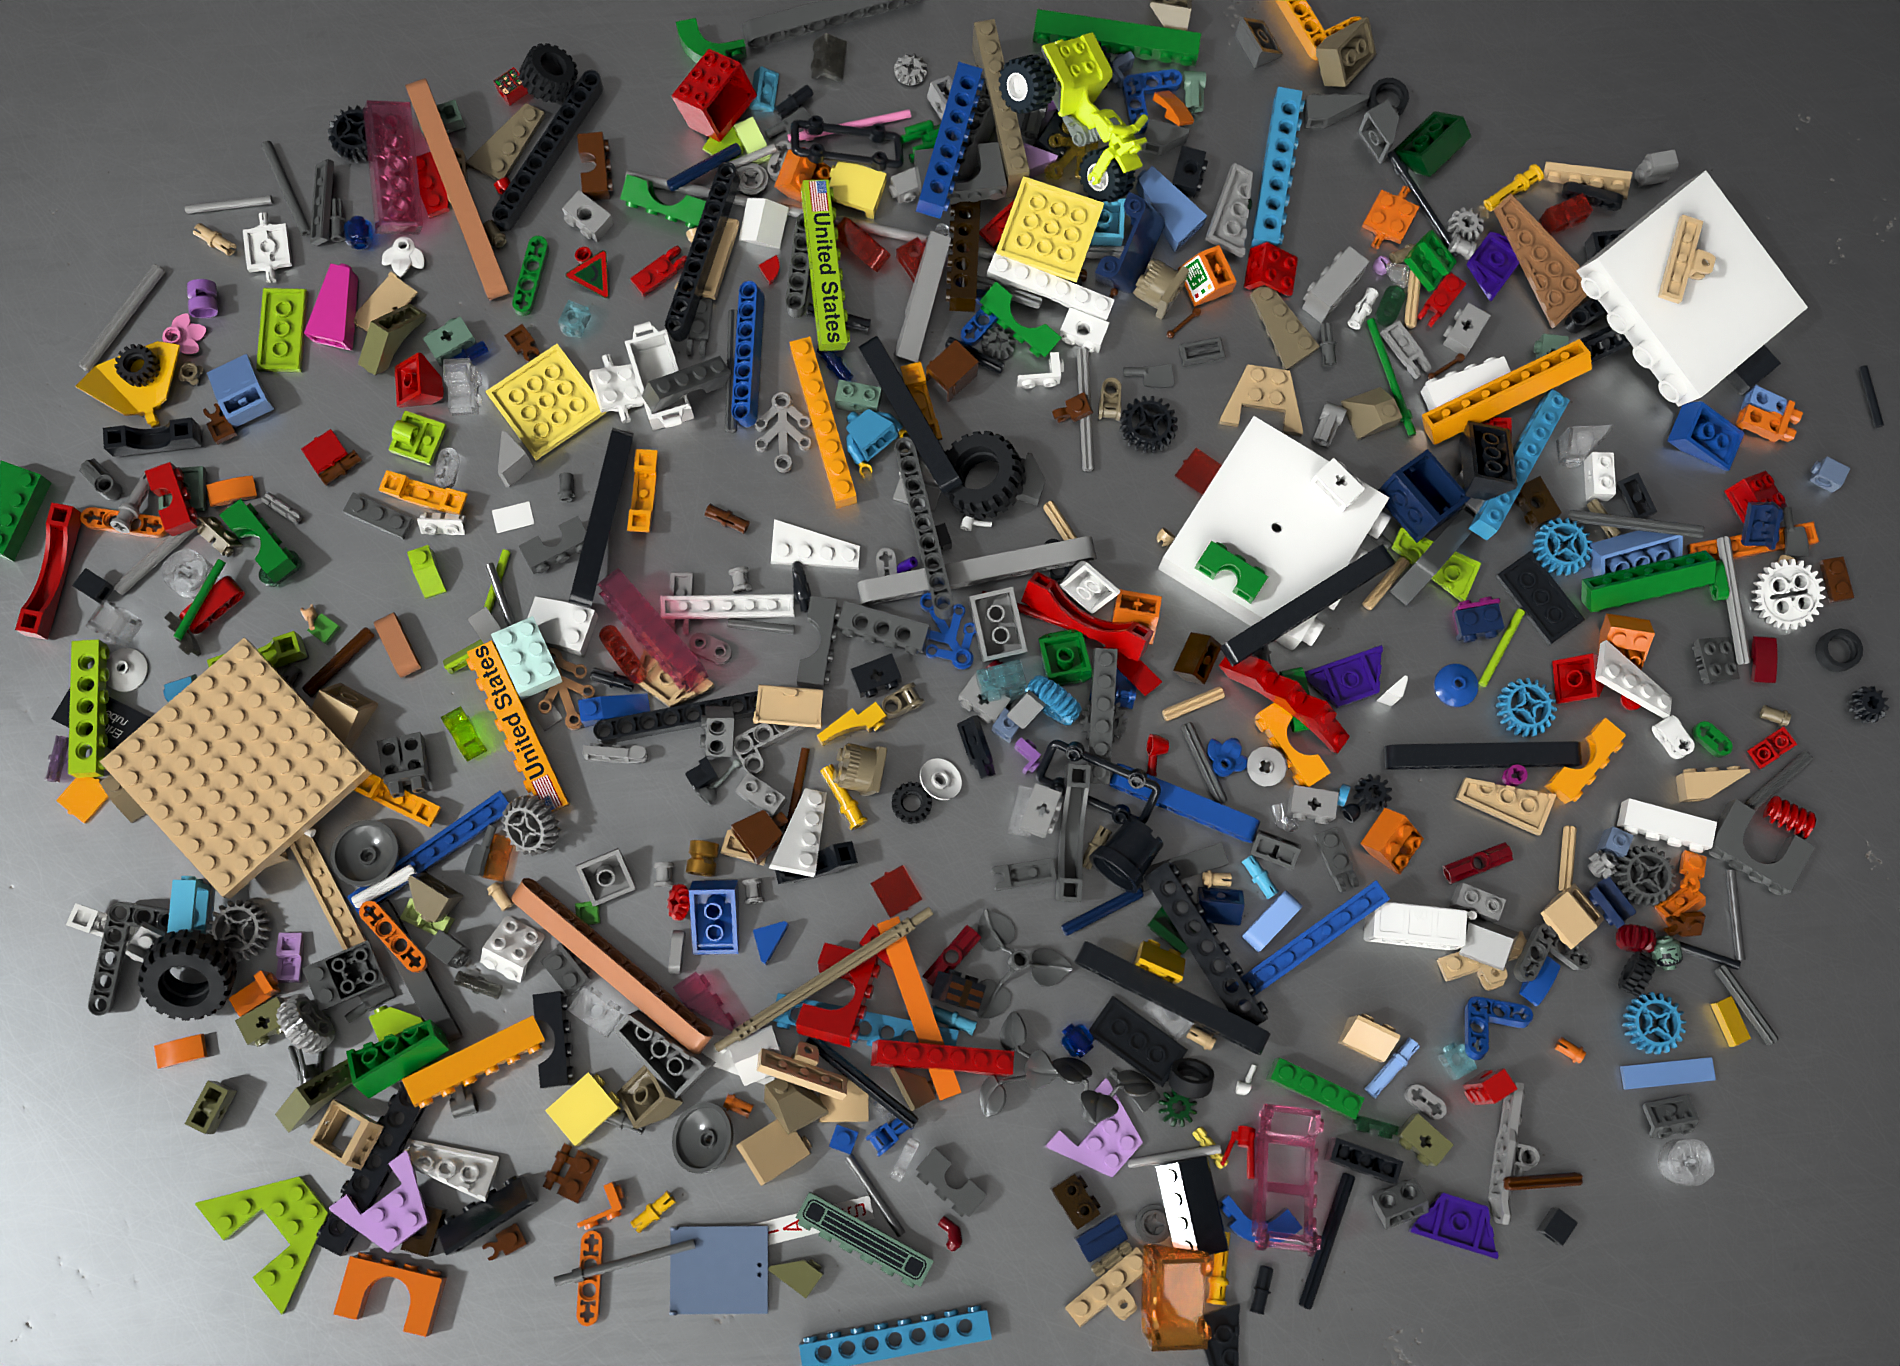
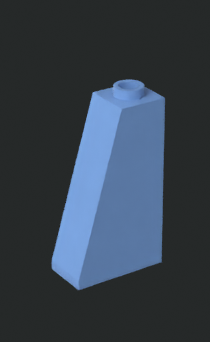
[1136,166,1207,252]

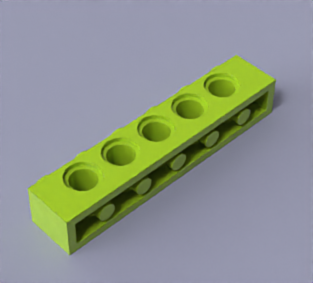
[68,639,110,778]

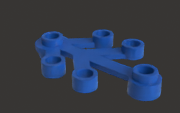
[920,593,976,670]

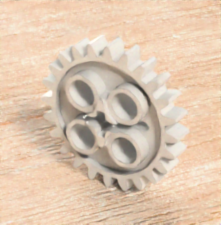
[1751,559,1826,630]

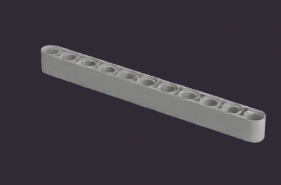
[857,536,1097,606]

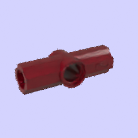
[1442,842,1513,885]
[922,925,982,987]

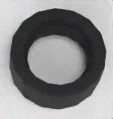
[1367,78,1409,116]
[1815,628,1863,672]
[1169,1058,1214,1099]

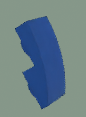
[1519,955,1561,1006]

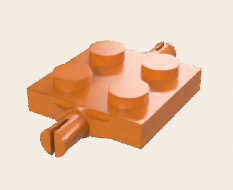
[1362,186,1420,249]

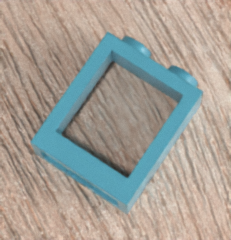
[167,876,211,934]

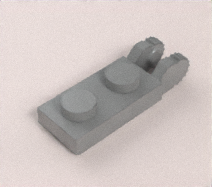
[1380,320,1431,379]
[669,572,693,634]
[583,743,648,764]

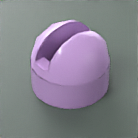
[1373,256,1391,275]

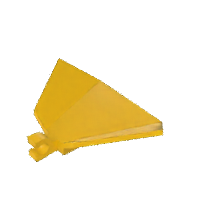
[75,341,181,428]

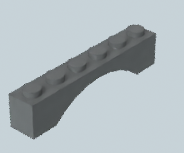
[1086,648,1118,784]
[1055,764,1091,902]

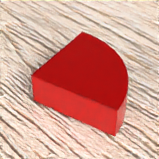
[758,255,780,285]

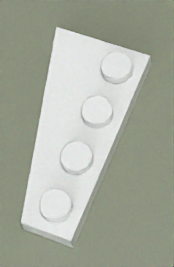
[403,1139,500,1202]

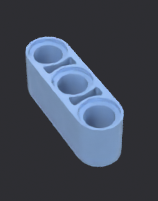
[1242,890,1303,952]

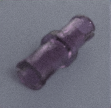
[44,735,69,783]

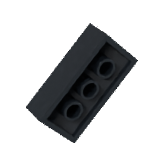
[1459,421,1517,501]
[1156,1156,1229,1262]
[437,1175,538,1256]

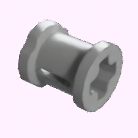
[1448,234,1477,260]
[729,567,752,594]
[653,862,674,887]
[742,878,765,904]

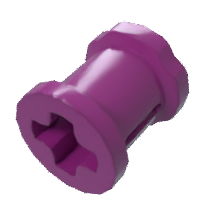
[1501,764,1528,787]

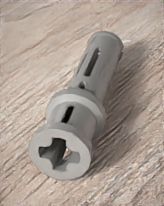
[110,472,150,533]

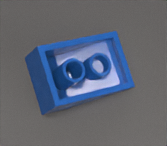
[1667,401,1745,471]
[689,880,739,955]

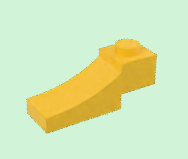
[817,702,887,746]

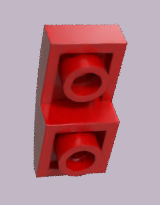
[1747,726,1797,769]

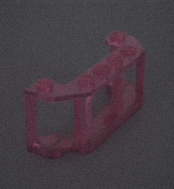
[1252,1104,1324,1257]

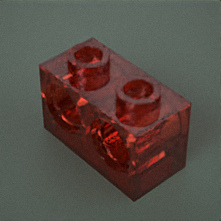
[1539,193,1593,236]
[896,237,926,284]

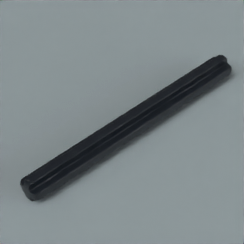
[806,1037,918,1128]
[1299,1173,1355,1310]

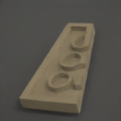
[466,103,546,181]
[1250,285,1320,370]

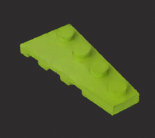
[1391,527,1481,602]

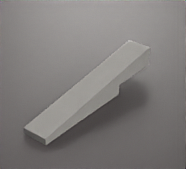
[894,231,951,362]
[467,607,563,731]

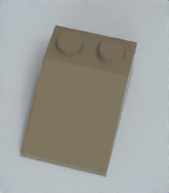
[1316,17,1376,87]

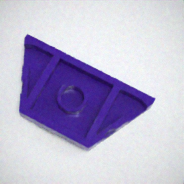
[1466,232,1519,301]
[1305,645,1383,708]
[1409,1192,1499,1259]

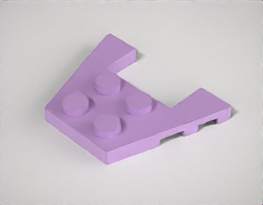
[1045,1078,1143,1177]
[329,1150,429,1253]

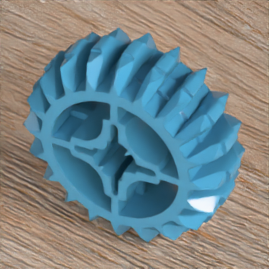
[1533,518,1593,576]
[1025,675,1082,725]
[1495,678,1558,737]
[1622,992,1687,1055]

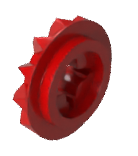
[667,884,690,921]

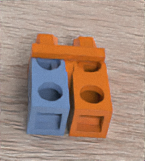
[1735,385,1803,443]

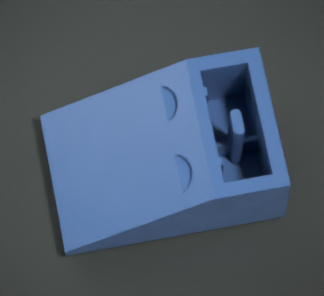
[207,354,274,428]

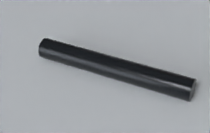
[1859,365,1884,428]
[1679,941,1741,970]

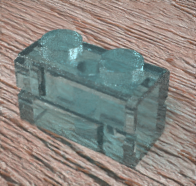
[975,660,1027,702]

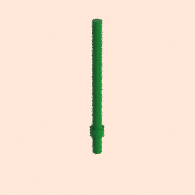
[1366,318,1417,437]

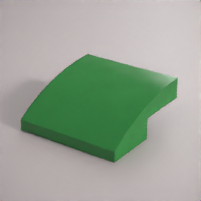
[1404,230,1457,292]

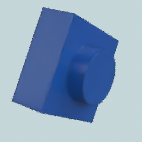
[829,1124,859,1155]

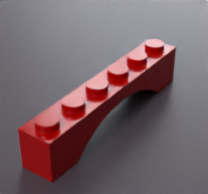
[15,503,81,640]
[1021,571,1154,662]
[871,1039,1014,1077]

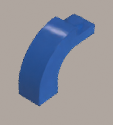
[1218,1194,1303,1244]

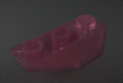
[673,972,736,1032]

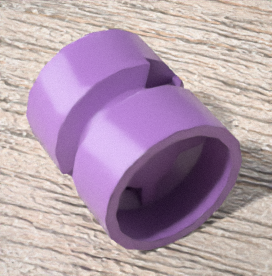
[187,279,218,318]

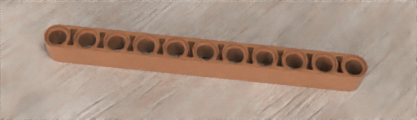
[405,78,510,301]
[511,878,714,1054]

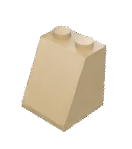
[312,683,378,750]
[736,1119,812,1186]

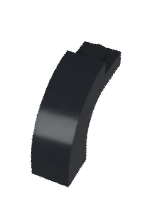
[775,841,858,885]

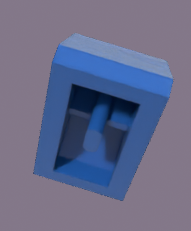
[753,921,789,965]

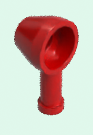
[1146,734,1169,776]

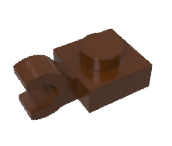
[1052,392,1094,423]

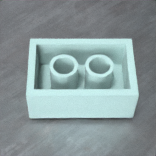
[491,616,563,700]

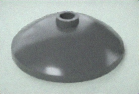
[330,820,399,887]
[672,1102,734,1174]

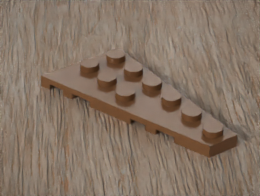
[1493,193,1587,329]

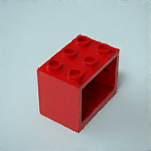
[671,49,757,142]

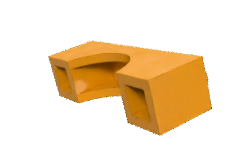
[1255,703,1331,787]
[1544,717,1626,804]

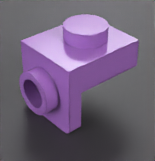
[1014,738,1041,775]

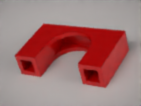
[796,942,881,1048]

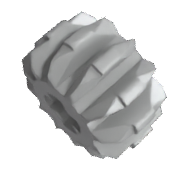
[1447,207,1484,242]

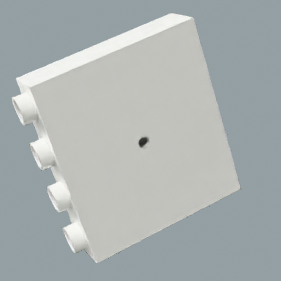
[1576,170,1808,407]
[1158,416,1391,652]

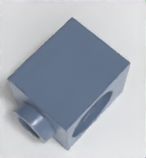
[1809,456,1850,493]
[991,708,1020,743]
[1597,826,1634,859]

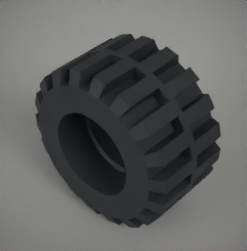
[519,43,578,103]

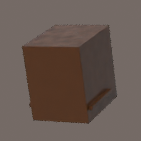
[926,340,979,402]

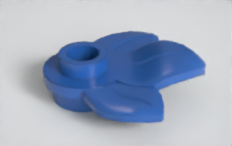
[1207,738,1248,777]

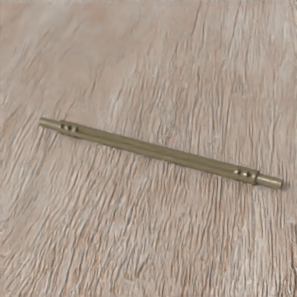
[714,907,934,1052]

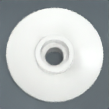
[106,648,148,692]
[920,758,962,800]

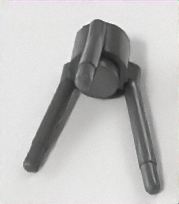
[288,1045,324,1085]

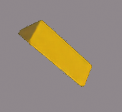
[1710,996,1751,1047]

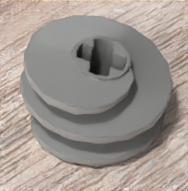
[1247,746,1288,787]

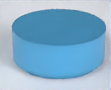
[1337,784,1351,807]

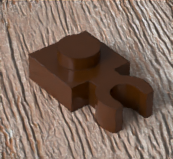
[504,324,540,363]
[203,403,237,445]
[1663,911,1706,937]
[482,1222,528,1261]

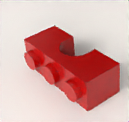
[145,462,198,537]
[1463,1068,1518,1105]

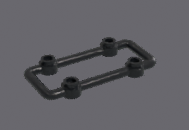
[791,115,904,171]
[1036,740,1161,824]

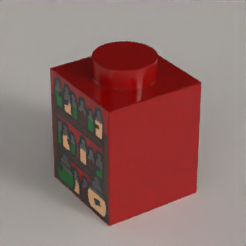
[493,67,528,106]

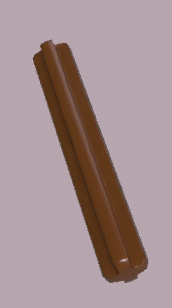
[302,627,374,696]
[1503,1172,1583,1191]

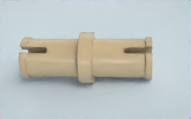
[193,223,236,256]

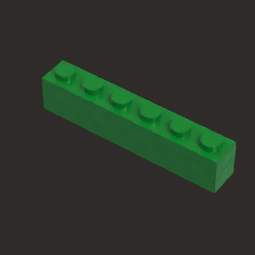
[1581,550,1716,612]

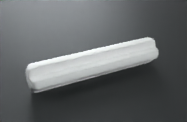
[351,865,416,908]

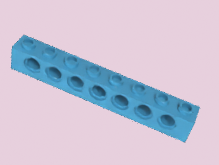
[1250,87,1305,248]
[1468,389,1570,540]
[773,993,959,1047]
[799,1305,992,1366]

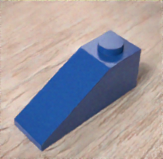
[578,694,650,727]

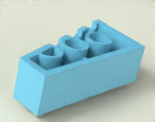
[1090,198,1125,246]

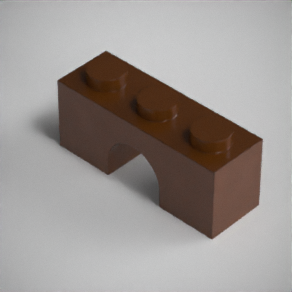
[577,132,614,201]

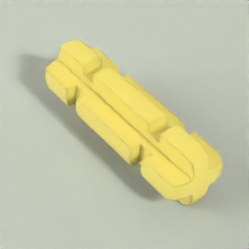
[1192,1127,1229,1169]

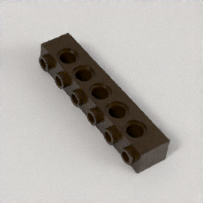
[945,200,981,312]

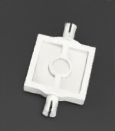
[243,212,293,283]
[589,354,644,423]

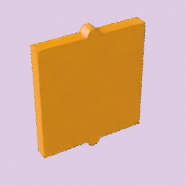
[56,777,109,824]

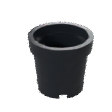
[1089,818,1164,893]

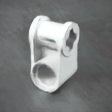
[1652,715,1695,759]

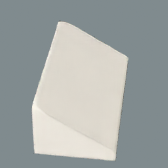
[1377,676,1408,706]

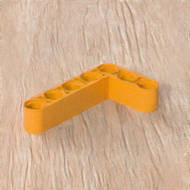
[1275,0,1362,61]

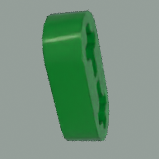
[1709,560,1729,601]
[1692,721,1733,758]

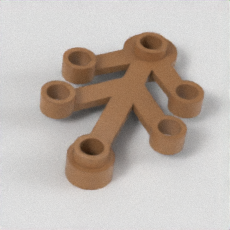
[537,648,595,731]

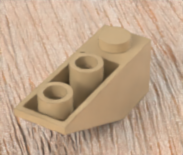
[1675,766,1750,803]

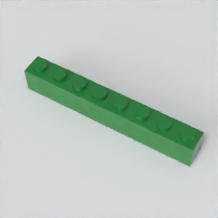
[1033,9,1201,66]

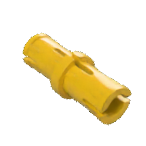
[630,1191,676,1233]

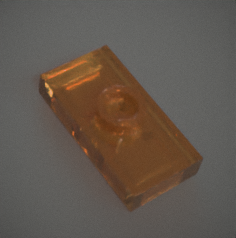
[481,834,513,883]

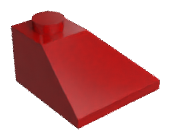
[395,352,444,408]
[1552,653,1604,704]

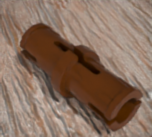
[317,449,362,486]
[704,503,750,534]

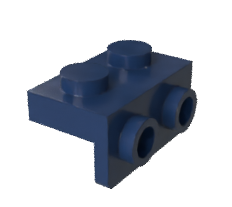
[1740,502,1784,550]
[1454,603,1505,643]
[1588,876,1636,929]

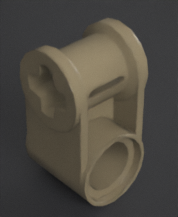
[1098,377,1121,421]
[881,682,925,720]

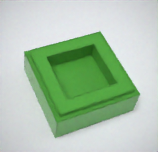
[307,613,340,645]
[575,901,601,925]

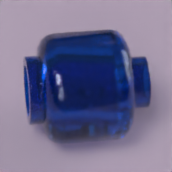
[344,216,374,250]
[1060,1023,1094,1058]

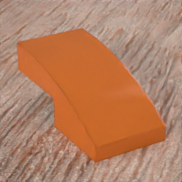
[1153,90,1194,126]
[206,475,257,507]
[154,1034,208,1069]

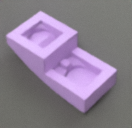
[276,933,303,983]

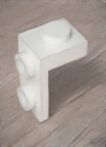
[1017,352,1064,389]

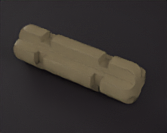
[1091,1241,1133,1277]

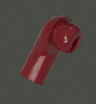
[937,1216,962,1251]

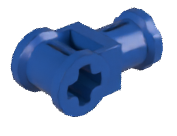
[865,1118,914,1157]

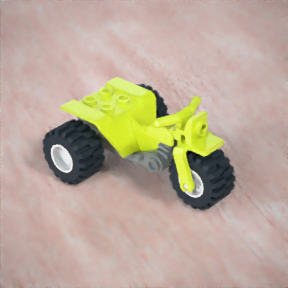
[999,32,1148,202]

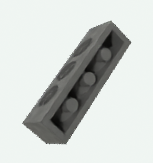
[837,601,931,655]

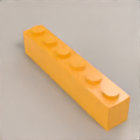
[402,1015,545,1108]

